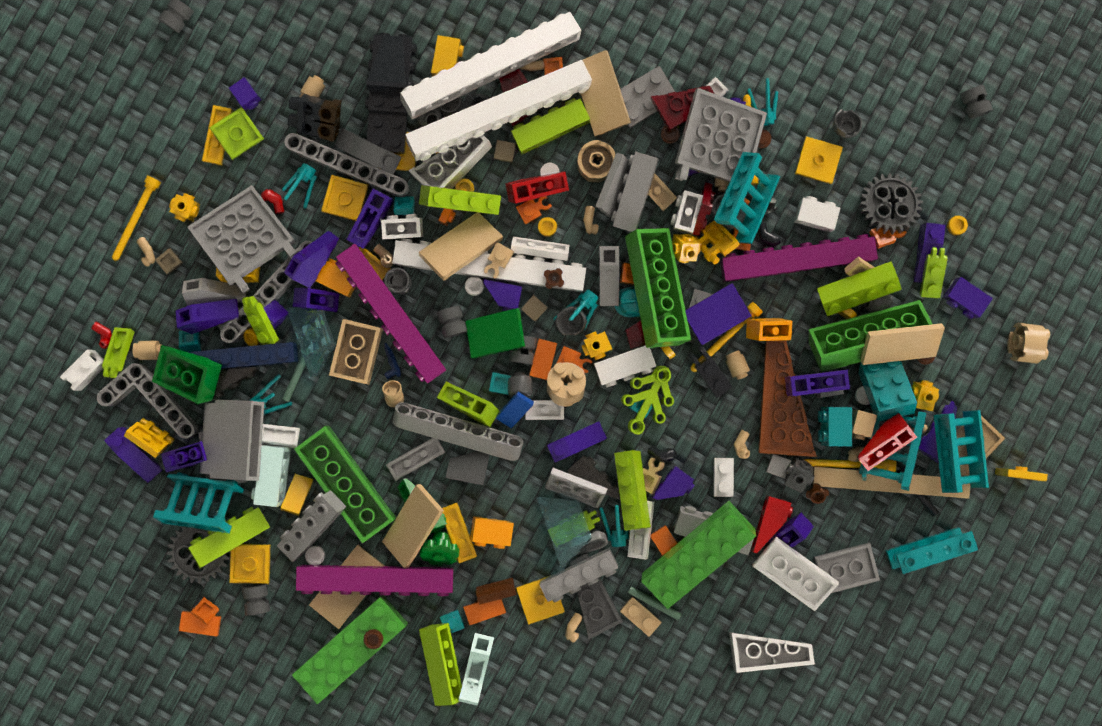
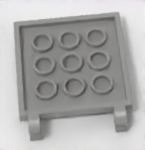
[675,88,767,182]
[187,185,297,294]

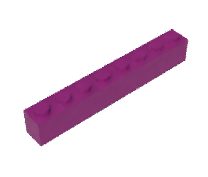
[720,234,878,282]
[335,244,446,384]
[296,565,454,596]

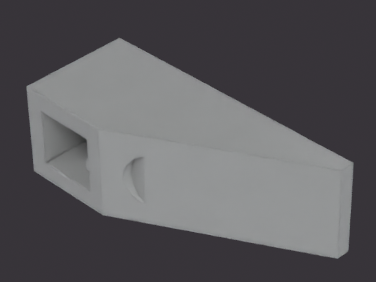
[599,246,619,306]
[182,278,246,306]

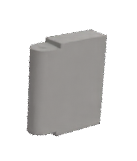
[200,400,264,481]

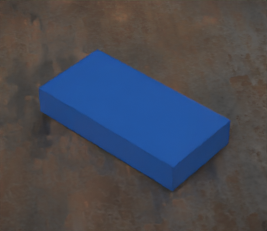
[496,392,534,428]

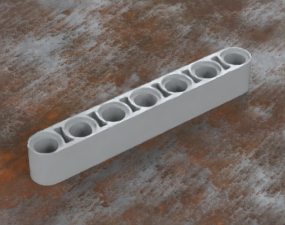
[284,133,410,197]
[220,241,312,344]
[392,402,523,461]

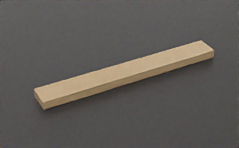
[812,467,970,498]

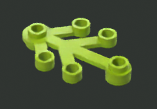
[621,365,674,435]

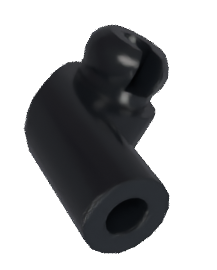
[758,223,781,247]
[647,445,677,462]

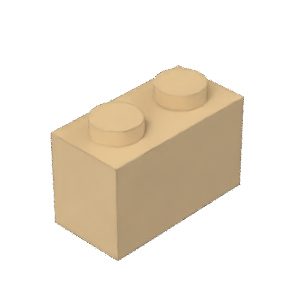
[852,410,877,440]

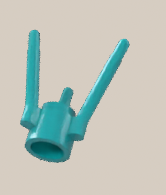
[747,78,778,126]
[282,163,317,209]
[554,290,599,330]
[250,374,292,415]
[599,505,629,547]

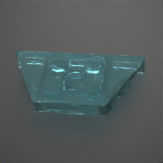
[287,307,336,377]
[537,497,592,568]

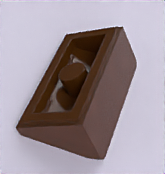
[476,578,517,605]

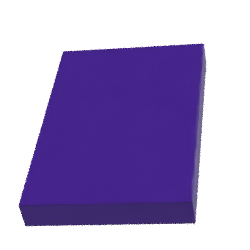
[685,283,752,345]

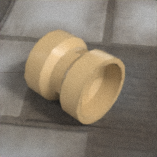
[382,380,404,407]

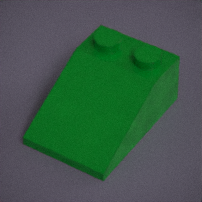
[152,345,222,404]

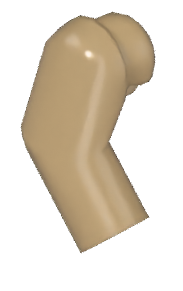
[583,206,599,235]
[734,430,750,459]
[565,613,583,642]

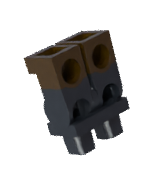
[288,94,342,142]

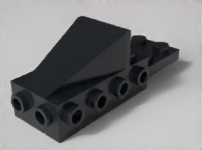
[365,33,417,154]

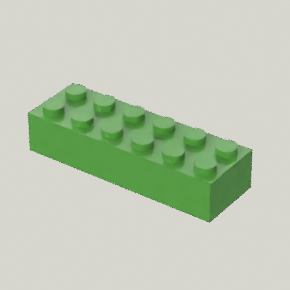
[625,228,691,348]
[809,300,932,372]
[294,426,396,543]
[641,501,756,609]
[292,595,408,704]

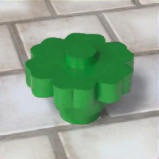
[420,532,460,566]

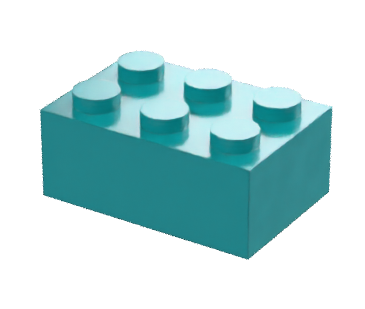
[858,361,917,422]

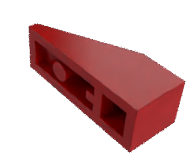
[505,171,569,204]
[857,413,917,471]
[751,495,793,553]

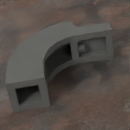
[335,128,401,175]

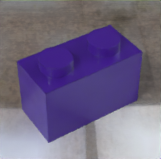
[943,277,993,319]

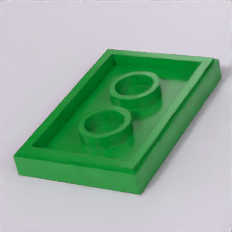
[466,308,525,359]

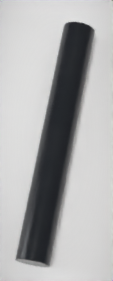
[896,467,939,516]

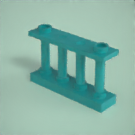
[714,152,780,244]
[934,410,989,493]
[859,411,926,491]
[153,472,244,534]
[885,527,978,574]

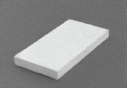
[752,537,839,611]

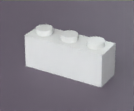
[594,346,656,388]

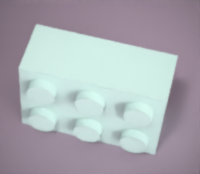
[251,445,291,507]

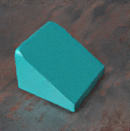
[179,331,201,352]

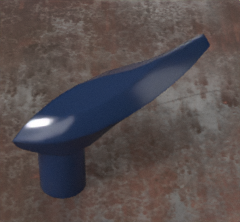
[384,343,401,380]

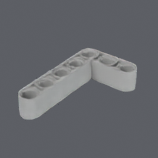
[97,363,199,439]

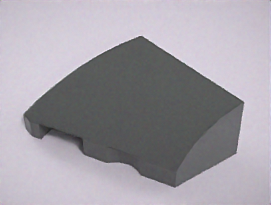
[445,451,490,485]

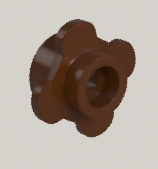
[544,268,564,289]
[806,483,829,504]

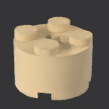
[577,140,615,182]
[1007,323,1050,364]
[547,362,586,407]

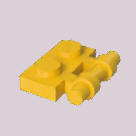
[694,221,740,264]
[124,418,175,458]

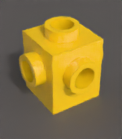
[169,193,200,222]
[672,234,700,263]
[581,331,612,360]
[911,380,939,411]

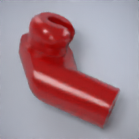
[261,189,285,214]
[91,321,112,349]

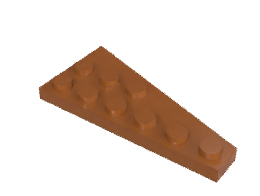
[758,340,817,457]

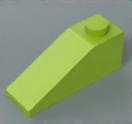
[436,381,499,427]

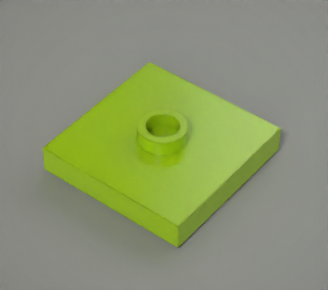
[209,107,264,160]

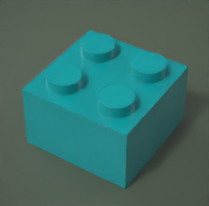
[818,407,852,446]

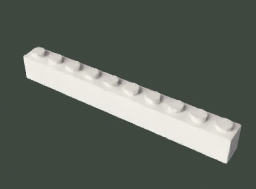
[400,12,581,120]
[405,60,592,161]
[392,238,586,292]

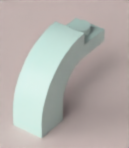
[459,633,494,706]

